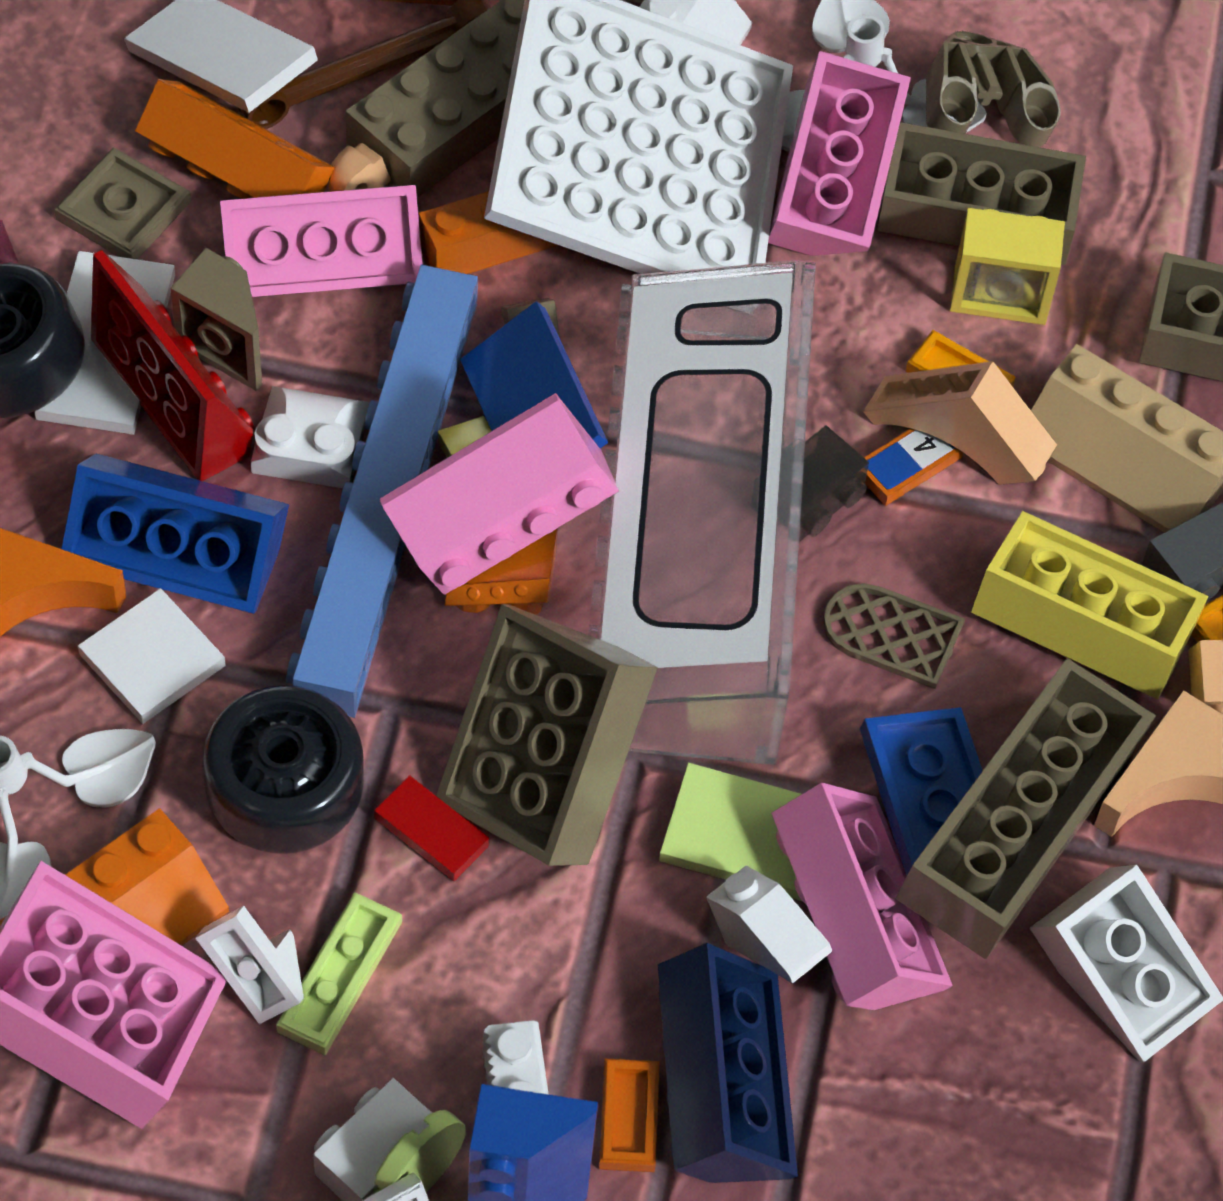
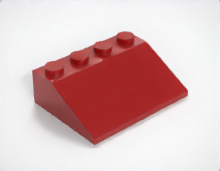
[90,250,255,481]

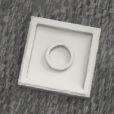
[78,588,226,724]

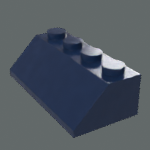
[657,943,798,1183]

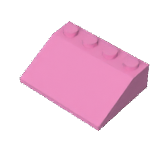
[0,861,227,1129]

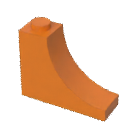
[0,528,126,637]

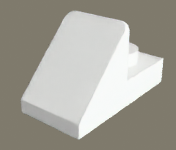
[196,906,304,1024]

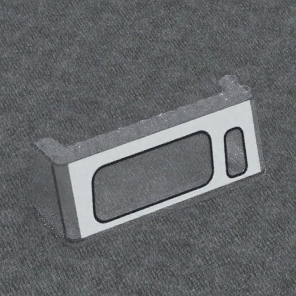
[588,260,816,765]

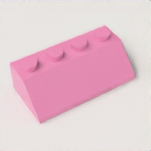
[768,51,911,256]
[380,393,619,595]
[771,783,953,1010]

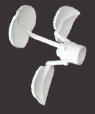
[781,0,986,152]
[0,729,155,920]

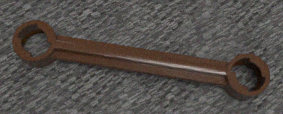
[237,0,491,129]

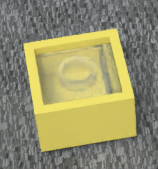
[950,208,1065,325]

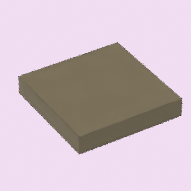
[54,147,191,259]

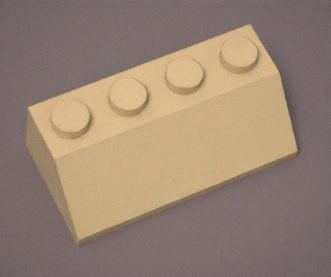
[1031,344,1223,533]

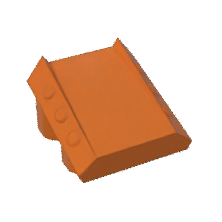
[445,528,558,615]

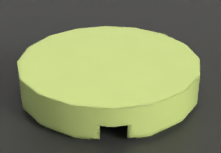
[373,1110,466,1194]

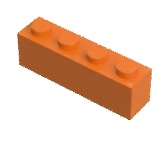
[135,79,335,199]
[418,191,559,274]

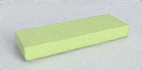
[276,892,402,1056]

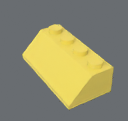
[971,511,1209,700]

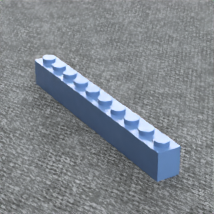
[286,265,478,718]

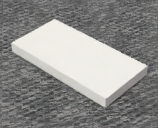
[124,0,318,113]
[35,251,175,435]

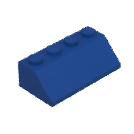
[62,453,289,614]
[468,1084,598,1201]

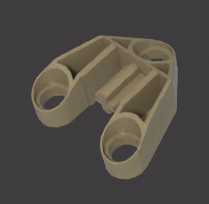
[926,31,1060,147]

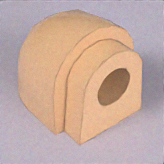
[328,143,391,192]

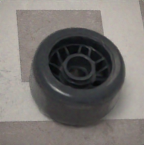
[0,263,85,418]
[202,685,364,854]

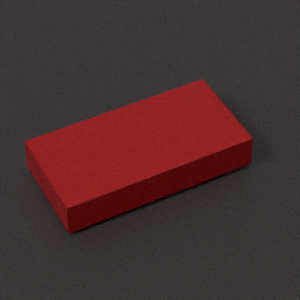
[374,775,489,882]

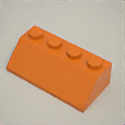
[0,808,229,946]

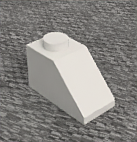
[706,866,832,983]

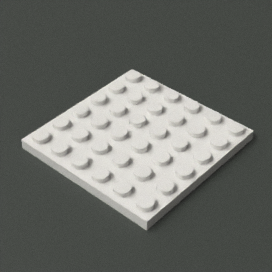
[484,0,793,312]

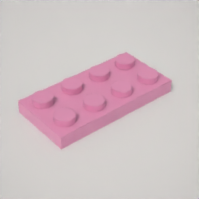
[220,185,422,297]

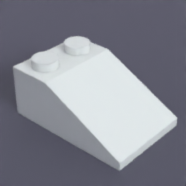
[1030,865,1223,1062]

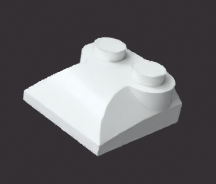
[251,386,370,488]

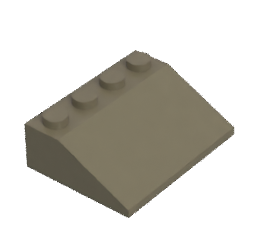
[436,604,658,866]

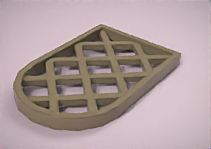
[823,583,965,689]

